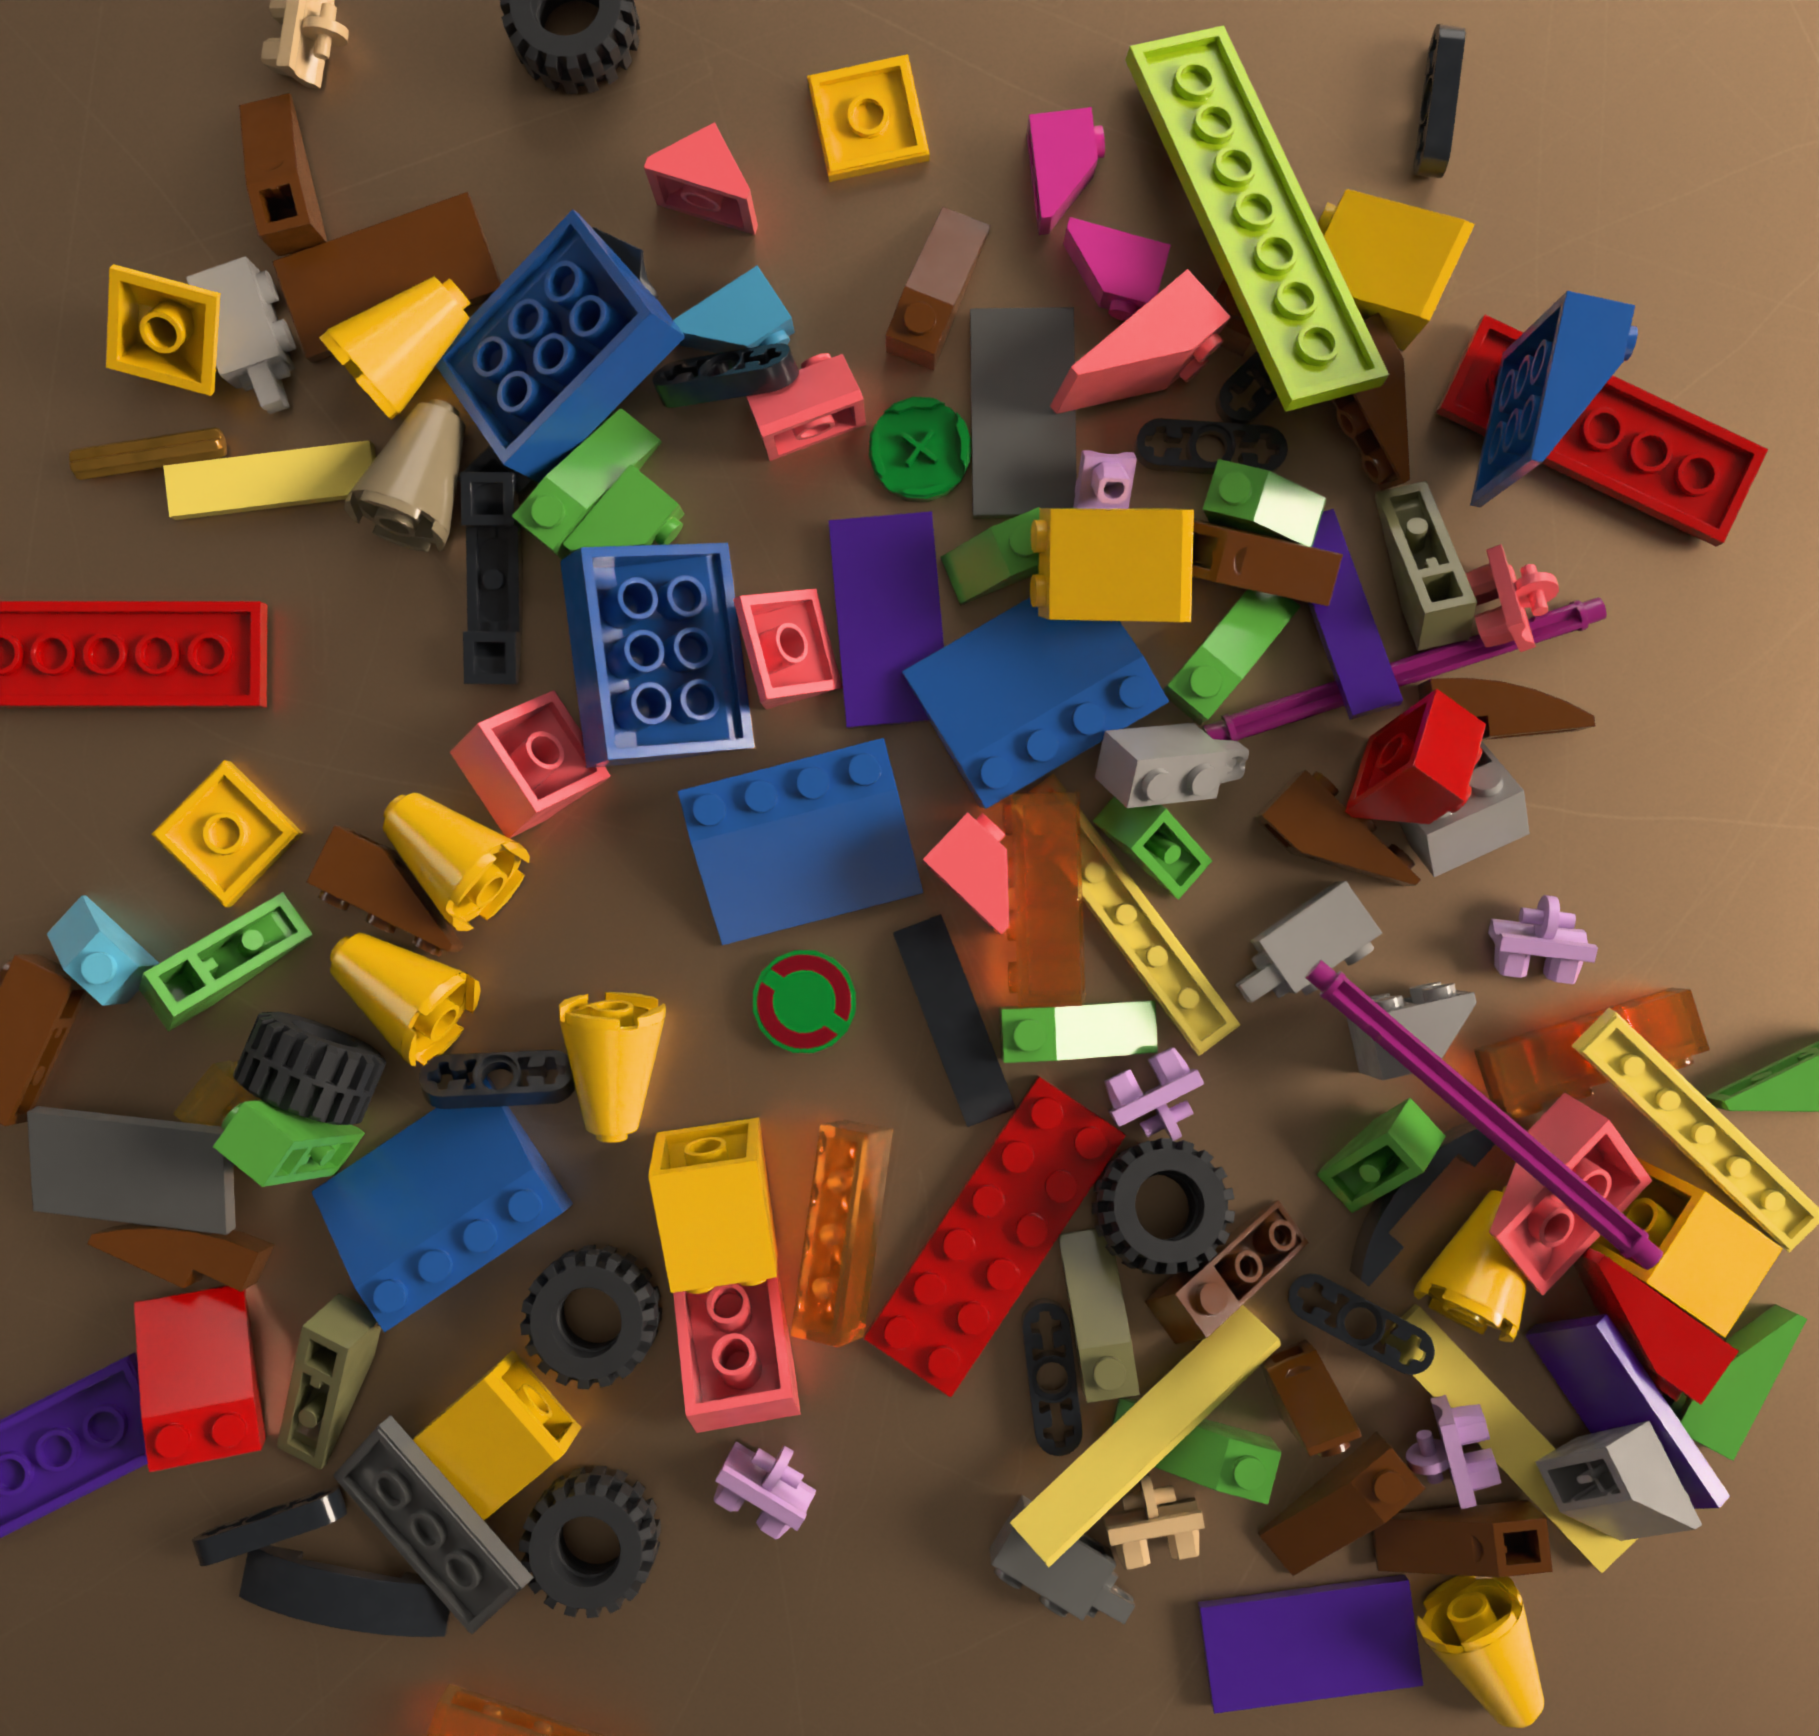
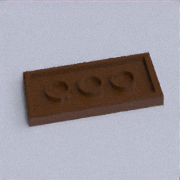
[272,192,502,363]

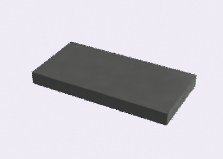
[970,307,1077,519]
[27,1106,236,1235]
[333,1416,534,1634]

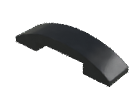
[461,472,523,684]
[893,914,1016,1127]
[1350,1121,1495,1287]
[239,1545,451,1637]

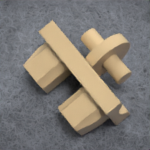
[261,0,349,89]
[1103,1474,1205,1570]

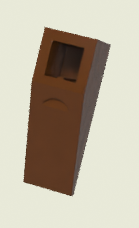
[239,93,327,257]
[1332,312,1410,491]
[1192,518,1343,606]
[1254,770,1421,886]
[306,825,464,957]
[1145,1200,1309,1344]
[1260,1340,1362,1458]
[1373,1500,1553,1578]

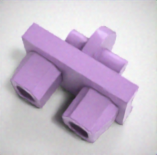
[1073,450,1137,508]
[1488,895,1598,984]
[1104,1047,1205,1141]
[1406,1395,1501,1509]
[714,1441,816,1539]

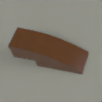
[1418,678,1595,741]
[87,1223,275,1292]

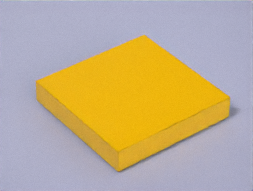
[807,54,930,182]
[151,760,304,907]

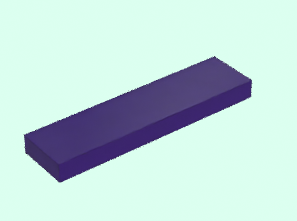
[1308,508,1403,720]

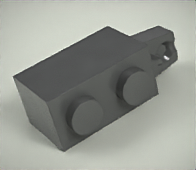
[989,1495,1135,1624]

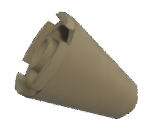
[344,399,466,552]

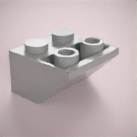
[1399,741,1530,877]
[1346,982,1477,1080]
[1535,1421,1702,1541]

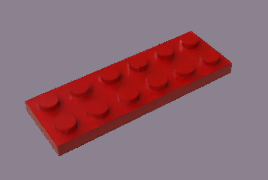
[1435,314,1768,547]
[0,601,268,708]
[864,1075,1126,1398]

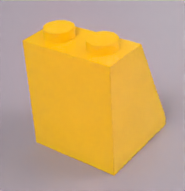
[1317,189,1475,351]
[1030,508,1194,622]
[648,1117,778,1294]
[1589,1156,1783,1338]
[412,1349,581,1520]

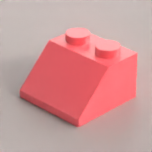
[746,353,866,461]
[450,690,611,838]
[922,812,1009,935]

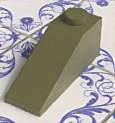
[1375,481,1477,651]
[1058,1228,1140,1403]
[277,1293,381,1470]

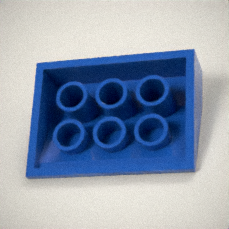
[436,209,685,483]
[1470,291,1638,507]
[560,543,755,768]
[902,597,1169,809]
[678,738,924,945]
[311,1075,573,1333]

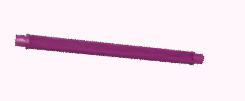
[1202,597,1607,741]
[1305,960,1663,1270]

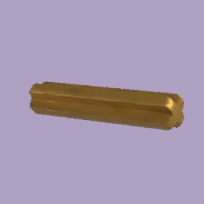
[69,427,227,480]

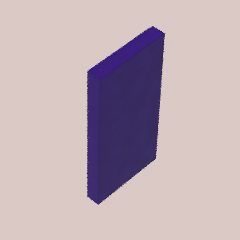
[828,511,944,729]
[1525,1314,1730,1509]
[0,1352,148,1538]
[1198,1574,1424,1714]

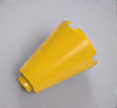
[319,276,471,420]
[383,792,530,931]
[330,932,481,1067]
[558,992,666,1143]
[1413,1186,1528,1342]
[1417,1575,1544,1728]

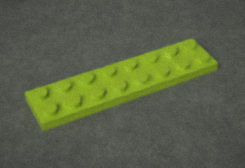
[1125,25,1389,412]

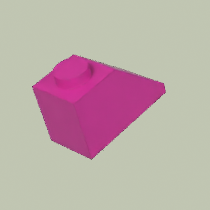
[1026,107,1105,235]
[1063,217,1171,321]

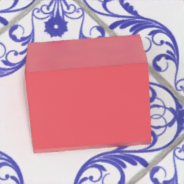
[644,122,758,235]
[733,589,843,710]

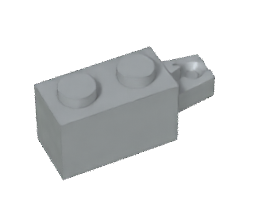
[186,256,296,414]
[1095,723,1249,808]
[1235,881,1382,1003]

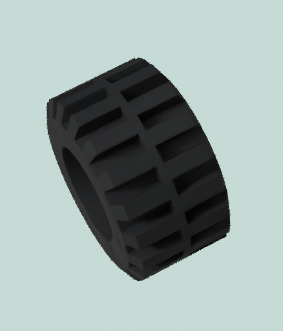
[500,0,640,95]
[233,1012,387,1125]
[1092,1138,1235,1275]
[520,1244,662,1389]
[519,1465,661,1618]

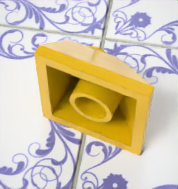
[106,264,221,396]

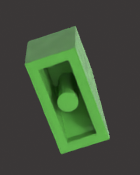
[1203,459,1326,547]
[563,464,685,553]
[940,507,1040,606]
[1093,796,1212,900]
[1317,1098,1446,1213]

